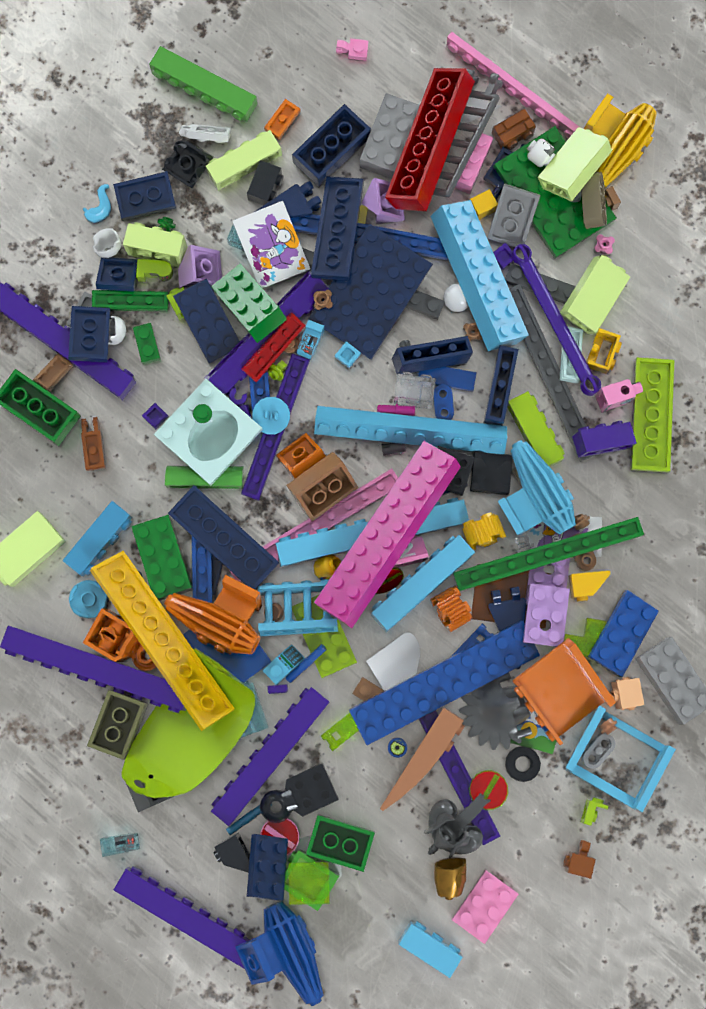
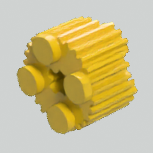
[462,512,506,550]

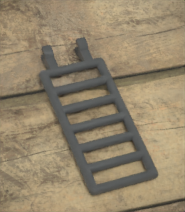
[433,69,504,198]

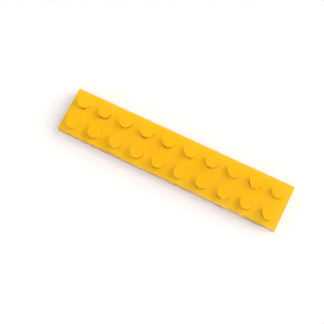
[90,550,235,731]

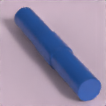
[286,644,327,683]

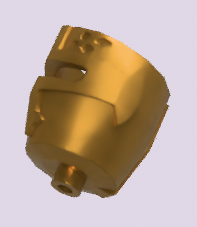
[434,858,467,900]

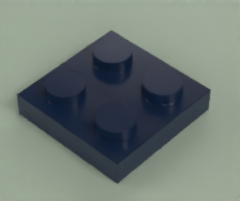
[96,257,138,291]

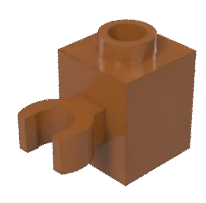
[563,840,596,879]

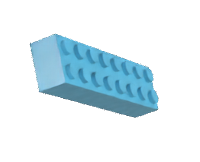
[430,200,529,351]

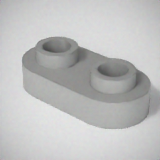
[582,734,615,769]

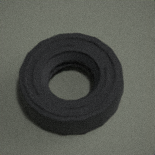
[505,746,541,782]

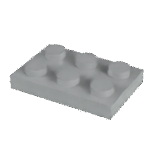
[487,184,541,247]

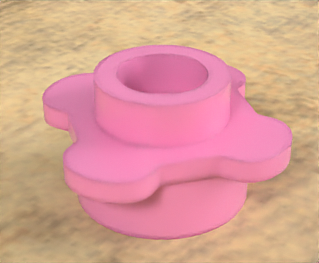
[594,234,615,255]

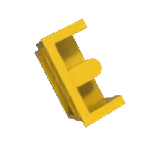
[586,328,622,374]

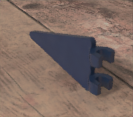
[254,181,322,218]
[488,587,526,669]

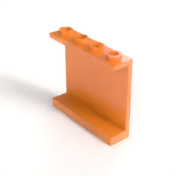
[512,638,616,745]

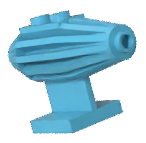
[498,440,576,535]

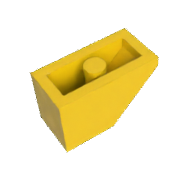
[569,571,610,602]

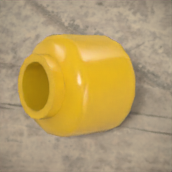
[313,554,341,580]

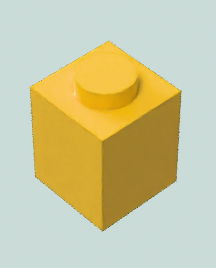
[470,189,498,220]

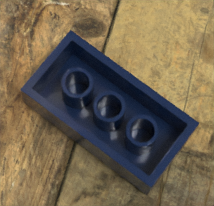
[292,104,371,187]

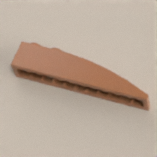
[380,707,465,811]

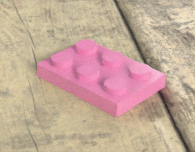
[452,869,519,944]

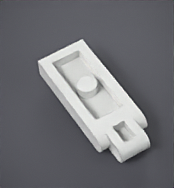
[179,124,231,143]

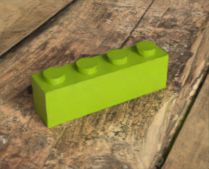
[507,391,565,467]

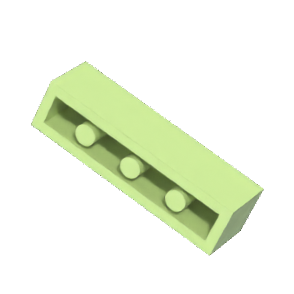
[206,130,282,191]

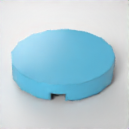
[69,580,108,619]

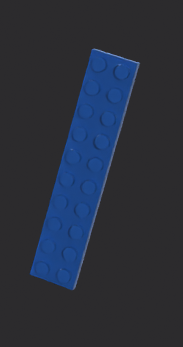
[349,620,540,745]

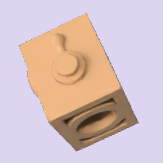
[611,677,644,710]

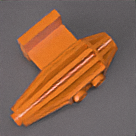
[164,575,262,654]

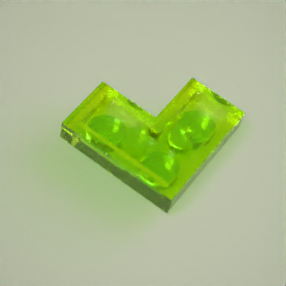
[564,618,606,658]

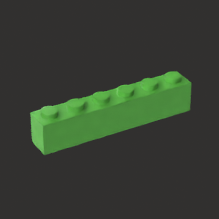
[149,46,258,122]

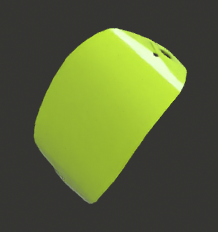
[121,648,255,798]

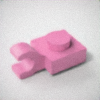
[336,38,368,61]

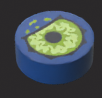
[388,738,407,758]

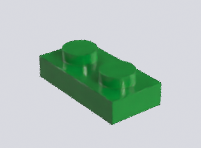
[133,323,161,364]

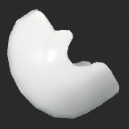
[93,228,121,258]
[443,284,469,312]
[108,316,126,345]

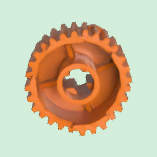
[430,586,472,632]

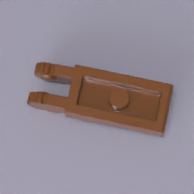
[81,417,106,471]

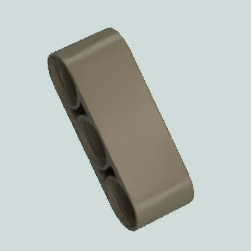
[581,172,607,229]

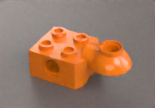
[83,608,156,671]

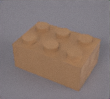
[286,452,359,522]

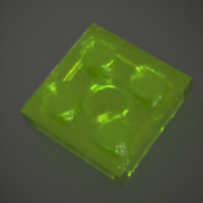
[288,861,330,905]

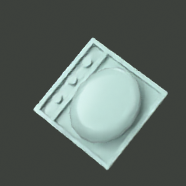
[154,379,263,486]

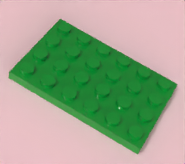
[493,126,617,258]

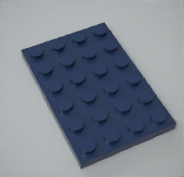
[308,223,433,360]

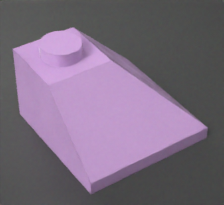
[178,245,222,289]

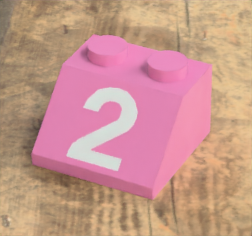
[392,535,429,569]

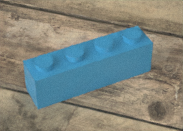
[62,501,133,577]

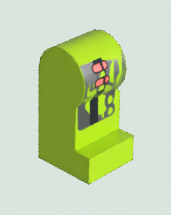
[136,259,173,282]

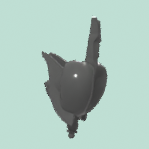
[424,793,491,859]

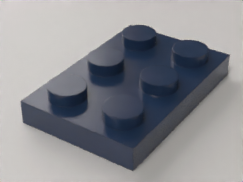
[113,171,176,221]
[68,306,110,362]
[246,834,288,901]

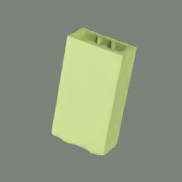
[538,127,612,201]
[560,255,630,334]
[0,511,66,587]

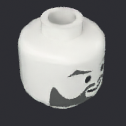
[527,139,555,167]

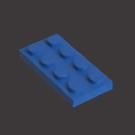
[588,590,659,677]

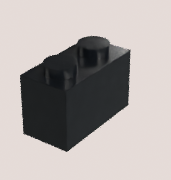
[247,160,284,205]

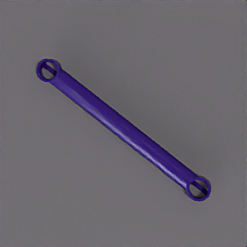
[511,244,601,396]

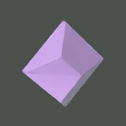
[362,178,405,224]

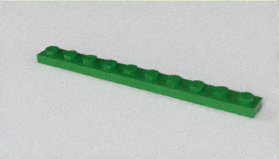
[453,517,644,591]

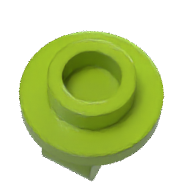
[268,360,287,381]

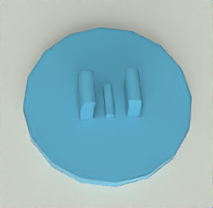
[252,397,290,434]

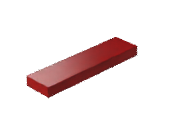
[241,312,306,382]

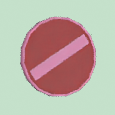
[260,819,299,855]

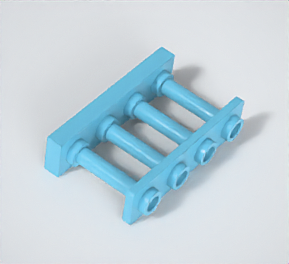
[258,579,338,636]

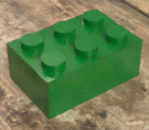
[306,814,375,872]

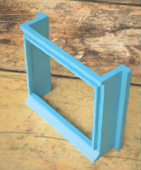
[565,705,676,812]

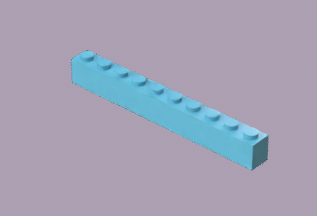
[314,406,507,454]
[275,497,469,567]

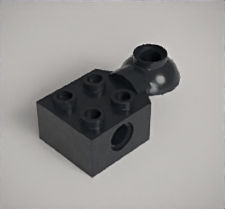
[260,763,339,823]

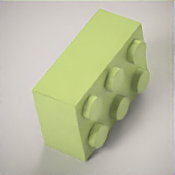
[123,222,188,267]

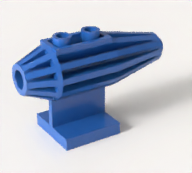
[235,901,324,1006]

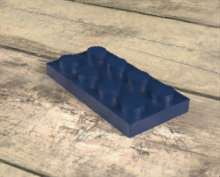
[173,278,240,363]

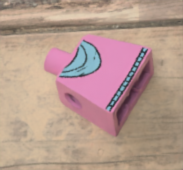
[595,379,643,413]

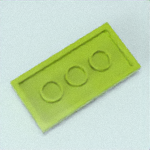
[292,595,357,678]

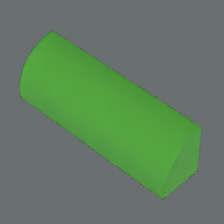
[165,466,244,489]

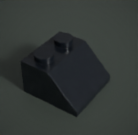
[213,832,250,873]

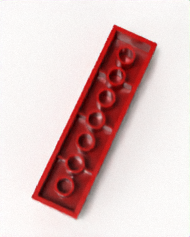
[385,68,475,211]

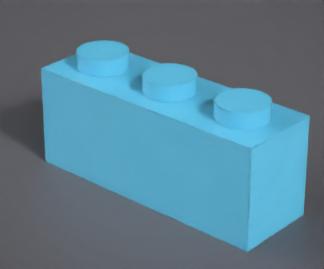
[398,921,463,978]

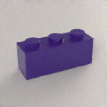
[572,421,637,458]

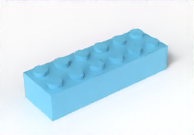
[371,535,475,633]

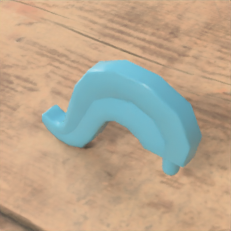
[83,184,111,223]

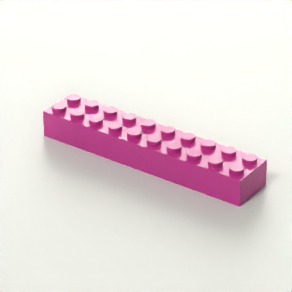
[314,441,461,628]

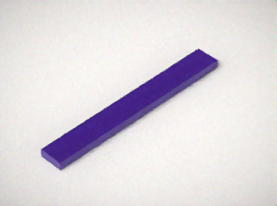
[241,353,310,501]
[419,710,501,845]

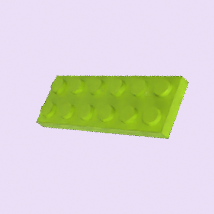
[631,357,674,473]

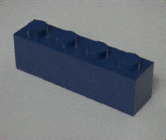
[392,336,473,375]
[483,345,519,426]

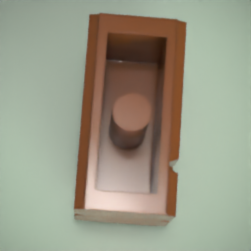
[491,109,536,150]

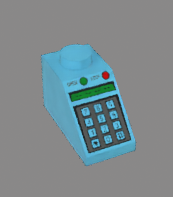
[263,644,305,685]

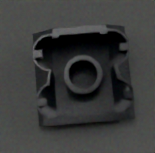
[162,138,213,188]

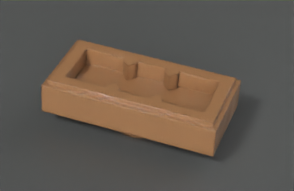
[33,353,73,392]

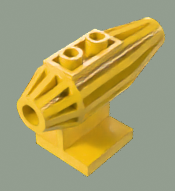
[583,93,657,188]

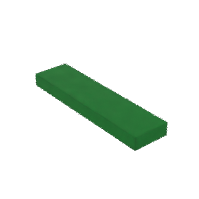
[92,290,168,312]

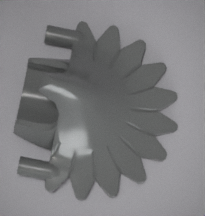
[459,672,532,750]

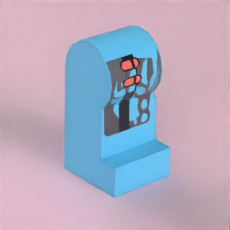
[297,320,325,360]

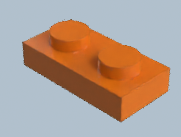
[264,99,301,140]

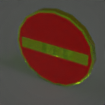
[376,567,404,594]
[469,770,508,810]

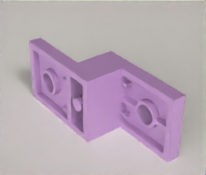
[523,547,570,647]

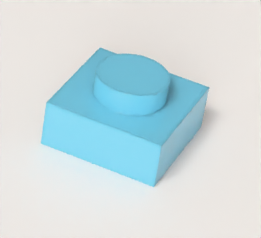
[335,341,361,369]

